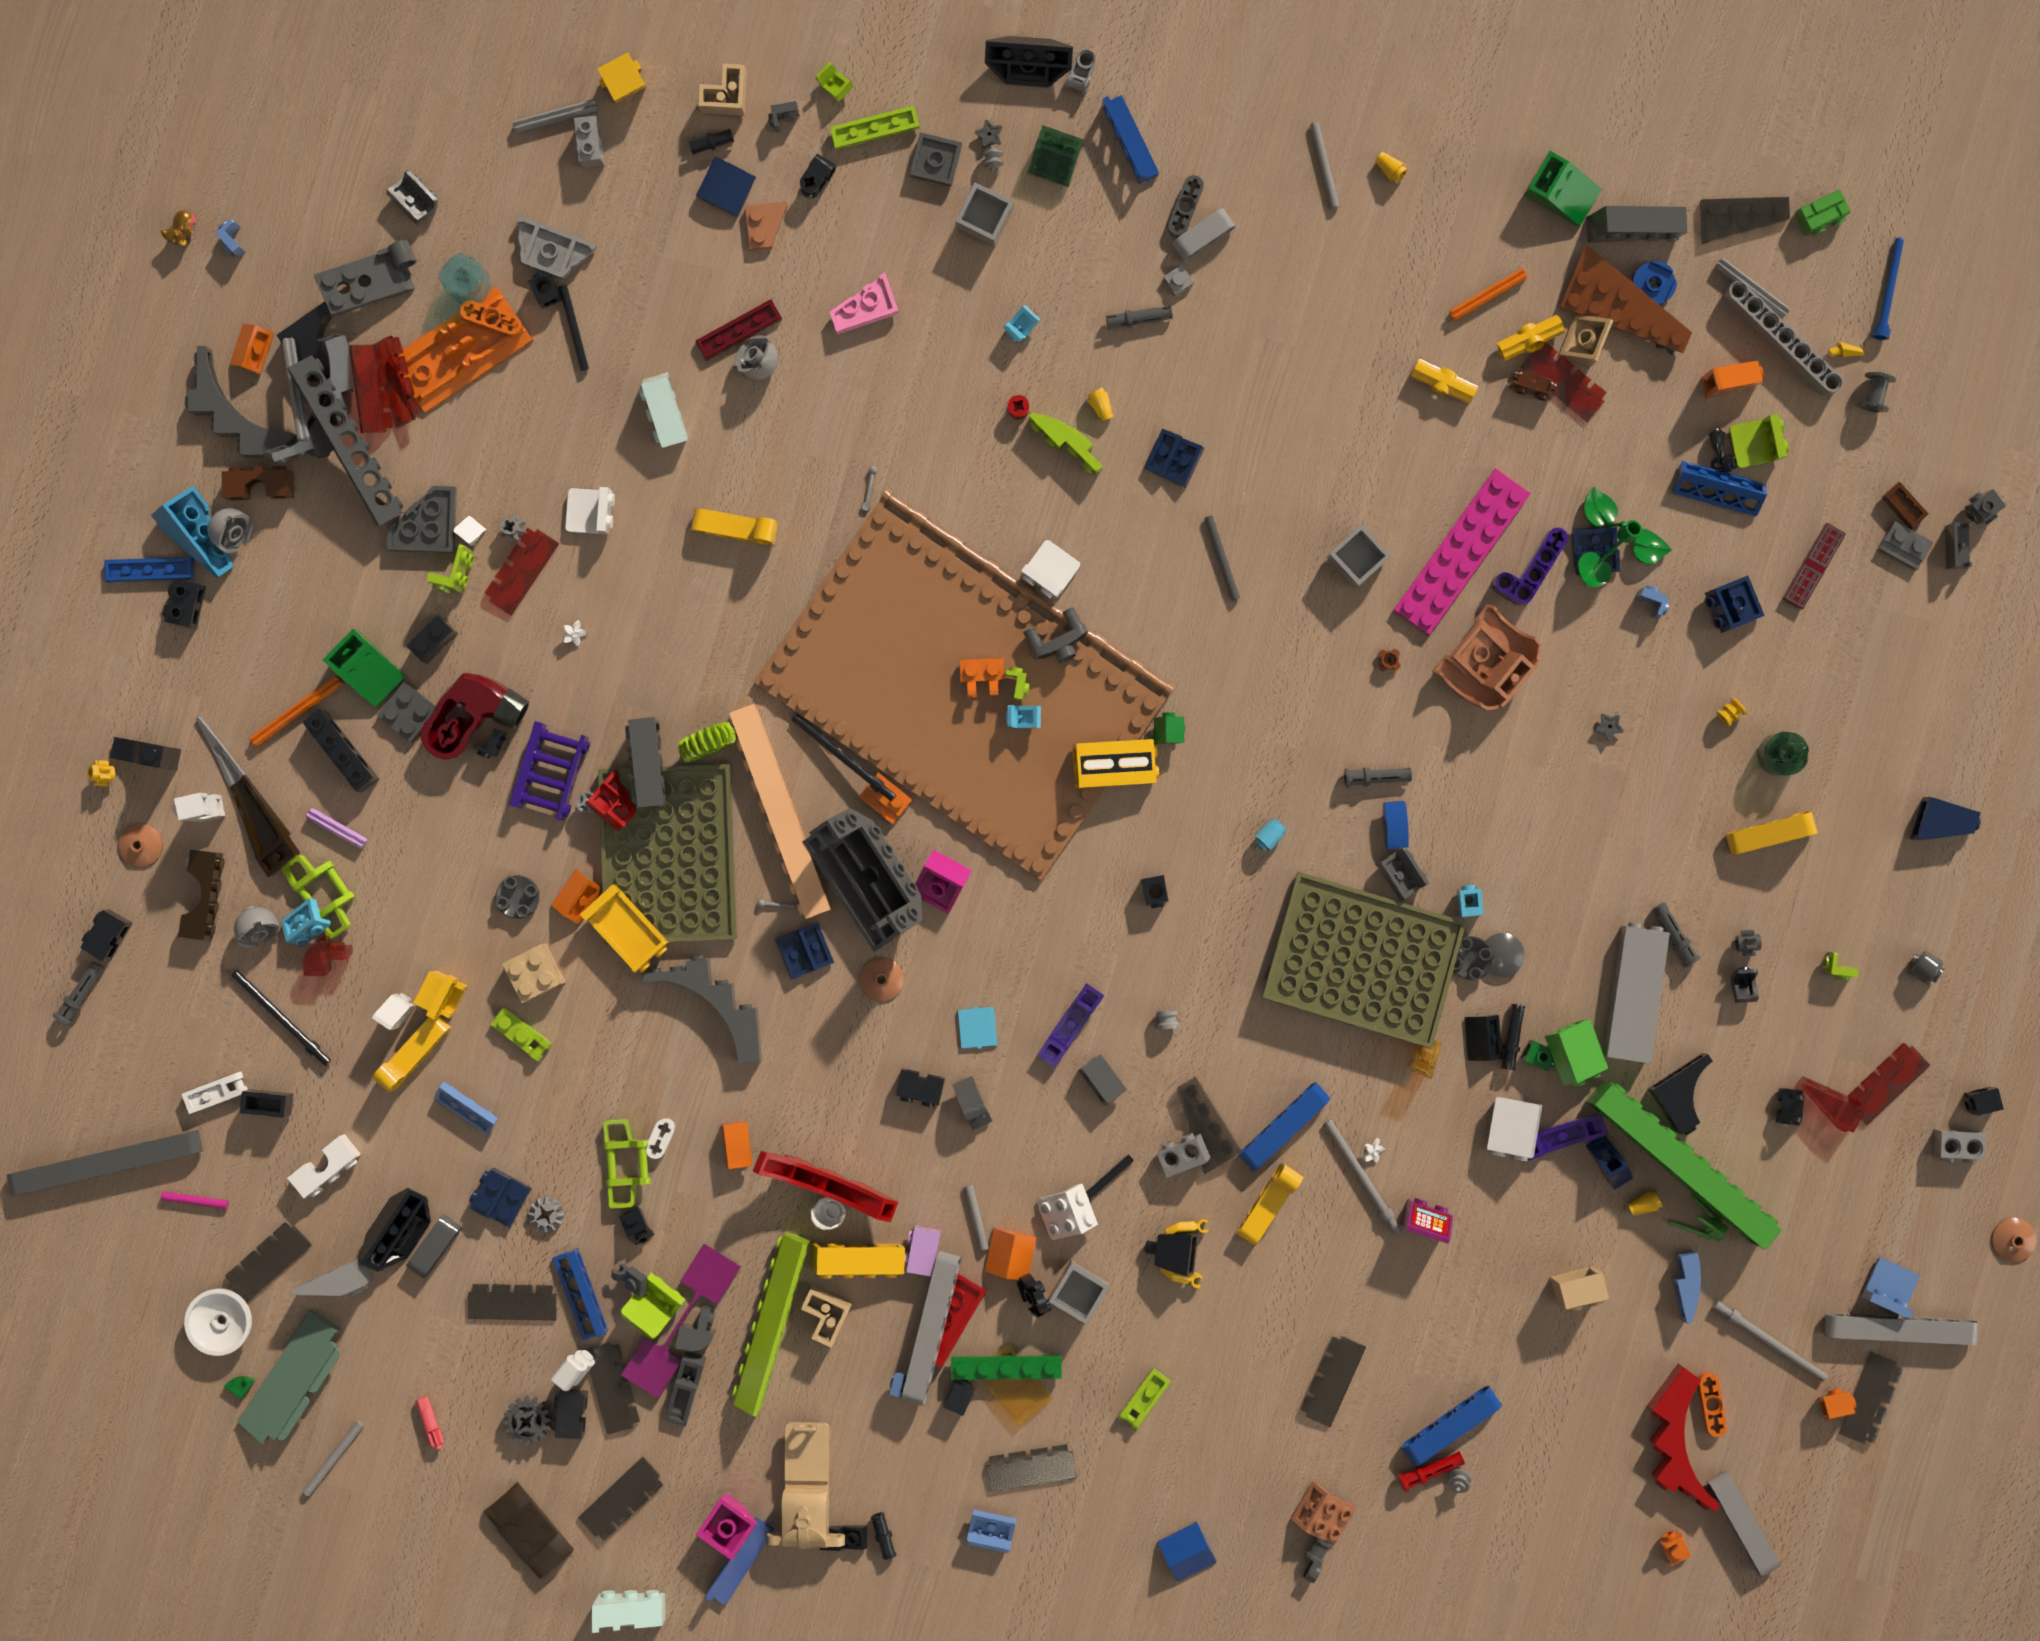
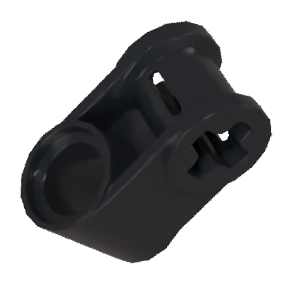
[800,154,836,199]

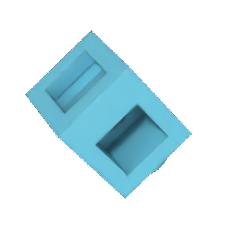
[1457,885,1484,917]

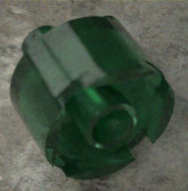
[1757,732,1809,776]

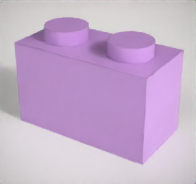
[905,1226,941,1277]

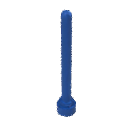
[1871,237,1904,340]

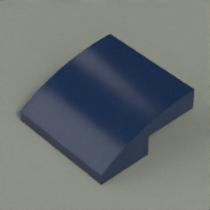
[695,157,756,217]
[1144,428,1204,488]
[1572,526,1620,575]
[775,922,834,980]

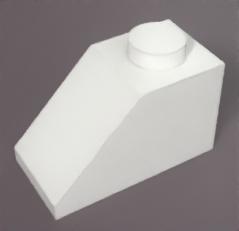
[372,993,415,1030]

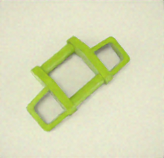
[281,855,355,939]
[603,1118,651,1209]

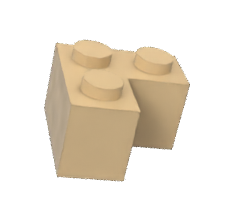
[698,64,747,116]
[801,1285,852,1348]

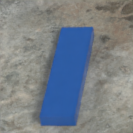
[104,557,195,583]

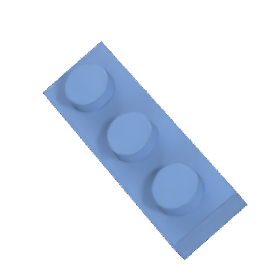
[434,1082,498,1136]

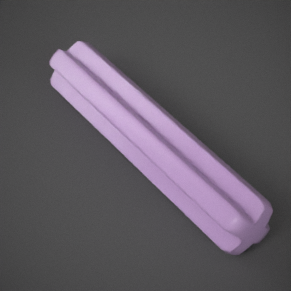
[306,808,367,848]

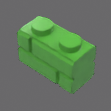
[1795,189,1851,236]

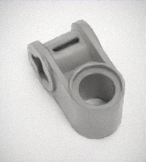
[1065,49,1096,95]

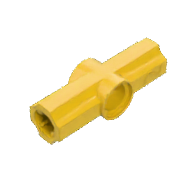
[1497,315,1565,361]
[1410,359,1478,404]

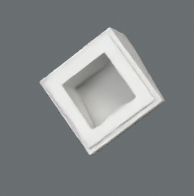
[453,516,486,546]

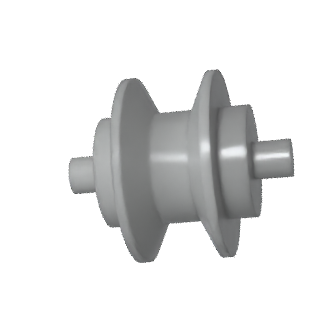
[981,145,1004,172]
[1448,1469,1471,1493]

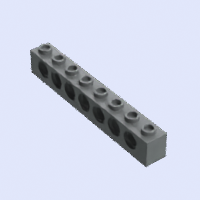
[287,355,403,526]

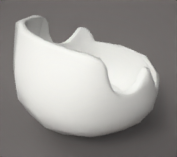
[811,1197,846,1230]

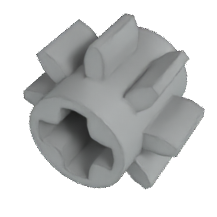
[498,514,527,542]

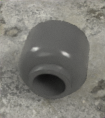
[1909,951,1945,984]

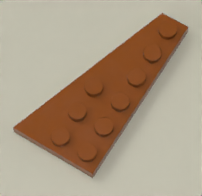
[1560,244,1692,354]

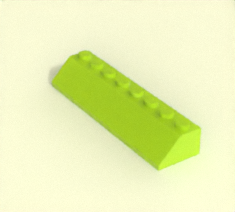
[732,1232,811,1417]

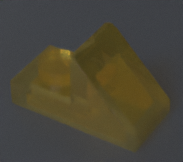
[1408,1040,1442,1079]

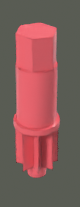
[415,1396,444,1450]

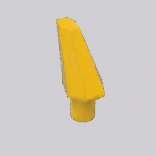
[1828,342,1864,357]

